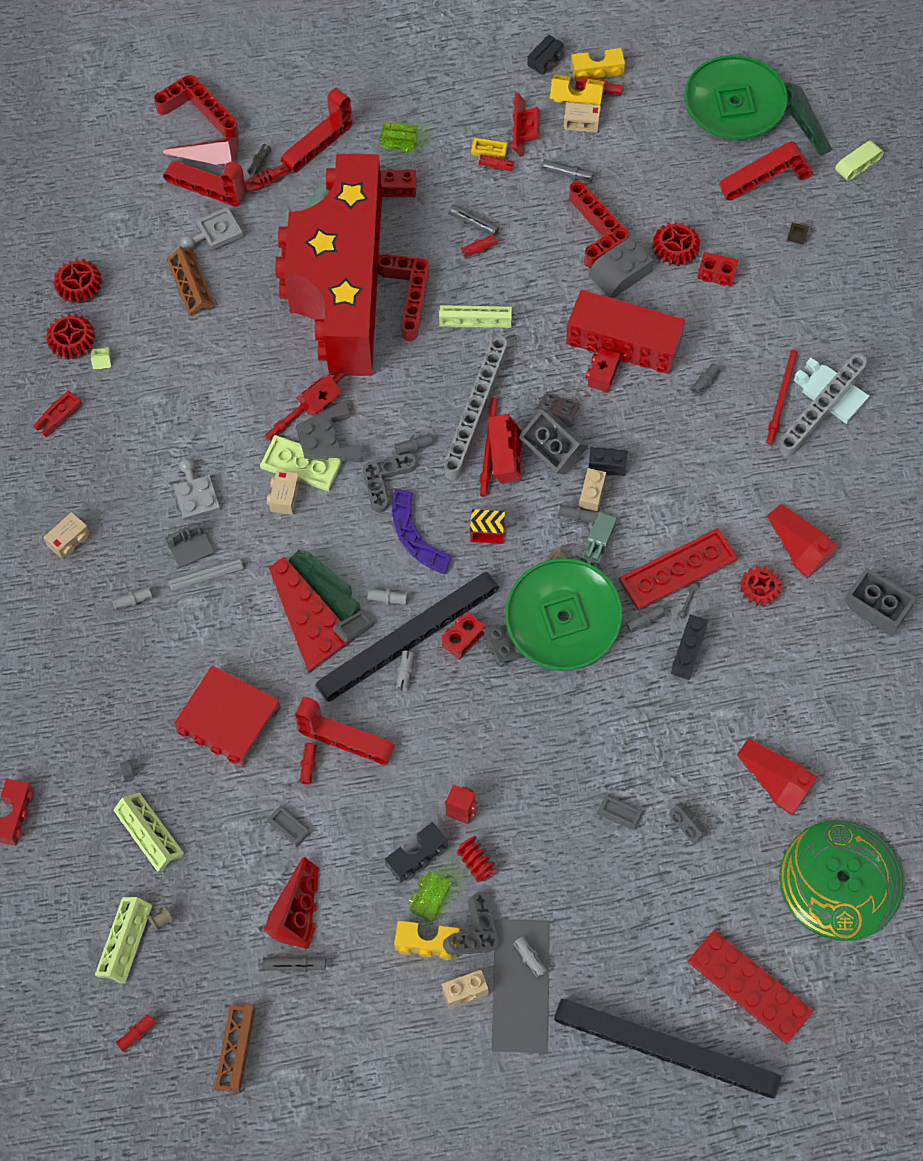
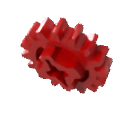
[740,565,782,607]

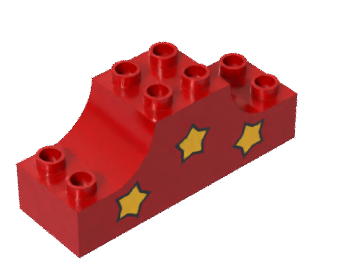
[275,154,383,376]

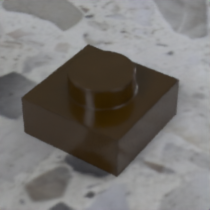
[787,222,809,245]

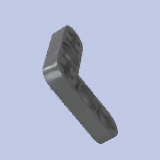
[363,454,416,513]
[443,892,499,955]

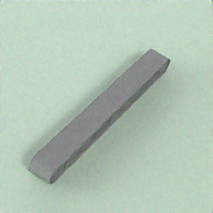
[444,336,507,480]

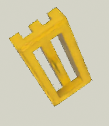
[471,138,508,160]

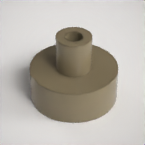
[547,548,566,561]

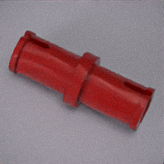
[478,154,514,172]
[461,234,497,258]
[299,743,317,785]
[115,1013,157,1052]

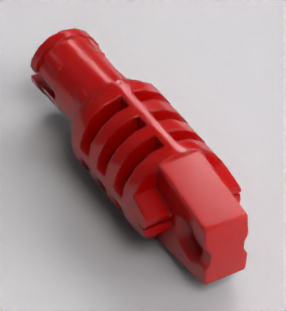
[575,77,623,96]
[245,164,289,193]

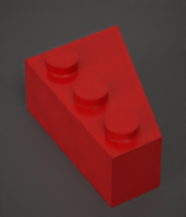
[488,414,522,484]

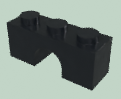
[671,614,709,680]
[385,822,448,883]

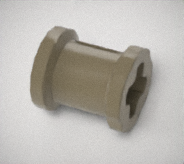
[147,906,174,932]

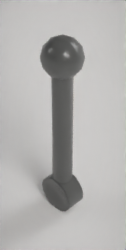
[679,583,698,618]

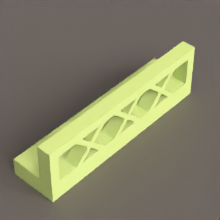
[439,305,512,328]
[113,793,184,872]
[95,897,152,983]

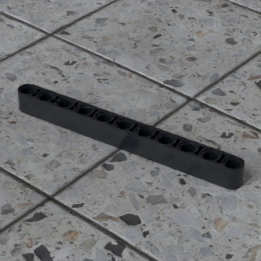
[315,572,499,702]
[554,999,782,1099]

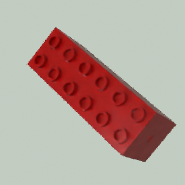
[566,289,685,374]

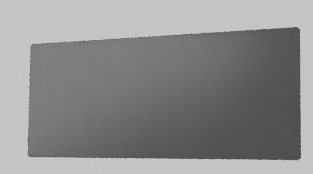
[492,919,549,1053]

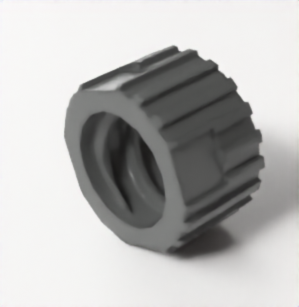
[120,760,134,779]

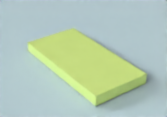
[260,435,343,492]

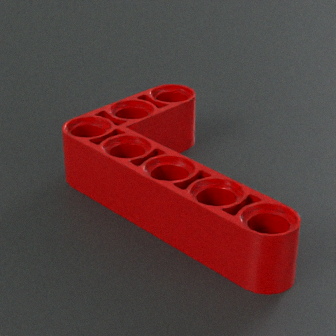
[154,75,239,138]
[281,88,353,173]
[719,141,813,201]
[163,161,246,207]
[569,181,629,268]
[378,254,429,341]
[295,697,395,765]

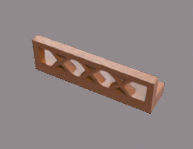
[167,247,215,316]
[214,1003,256,1093]

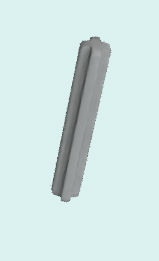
[169,558,243,590]

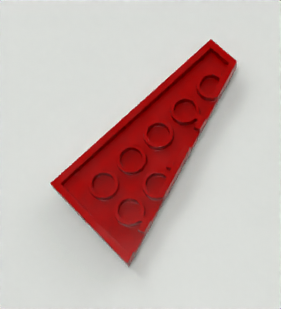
[269,557,354,674]

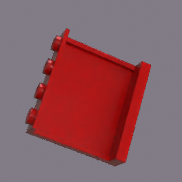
[174,666,281,766]

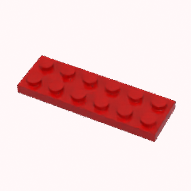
[619,528,738,611]
[687,930,813,1044]

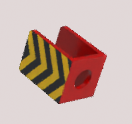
[470,509,505,544]

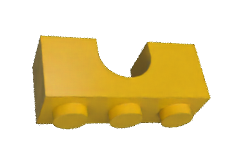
[571,48,625,81]
[550,74,605,105]
[394,921,460,960]

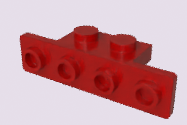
[512,92,540,157]

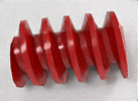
[457,836,499,883]

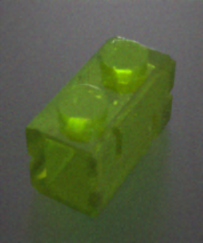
[380,122,418,152]
[409,871,451,922]

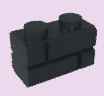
[527,35,565,75]
[588,447,628,476]

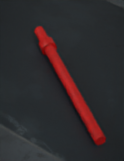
[766,350,798,444]
[264,373,346,441]
[479,397,498,497]

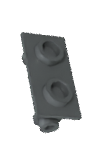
[668,802,708,845]

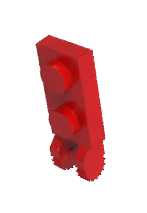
[34,391,82,437]

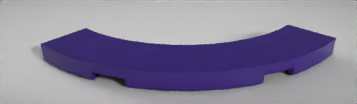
[392,488,452,574]

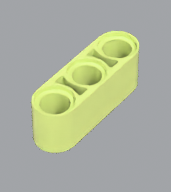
[835,140,884,181]

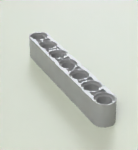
[779,354,866,456]

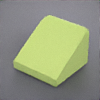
[91,347,111,369]

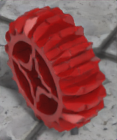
[652,221,701,267]
[53,258,102,304]
[46,313,95,360]

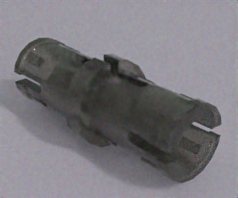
[247,144,272,175]

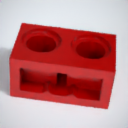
[697,252,739,287]
[442,612,485,660]

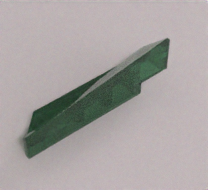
[785,82,832,156]
[289,550,361,621]

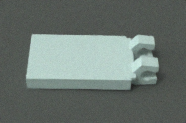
[793,358,869,424]

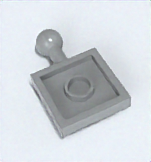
[181,207,243,250]
[173,458,220,521]

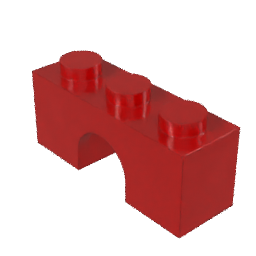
[0,778,34,846]

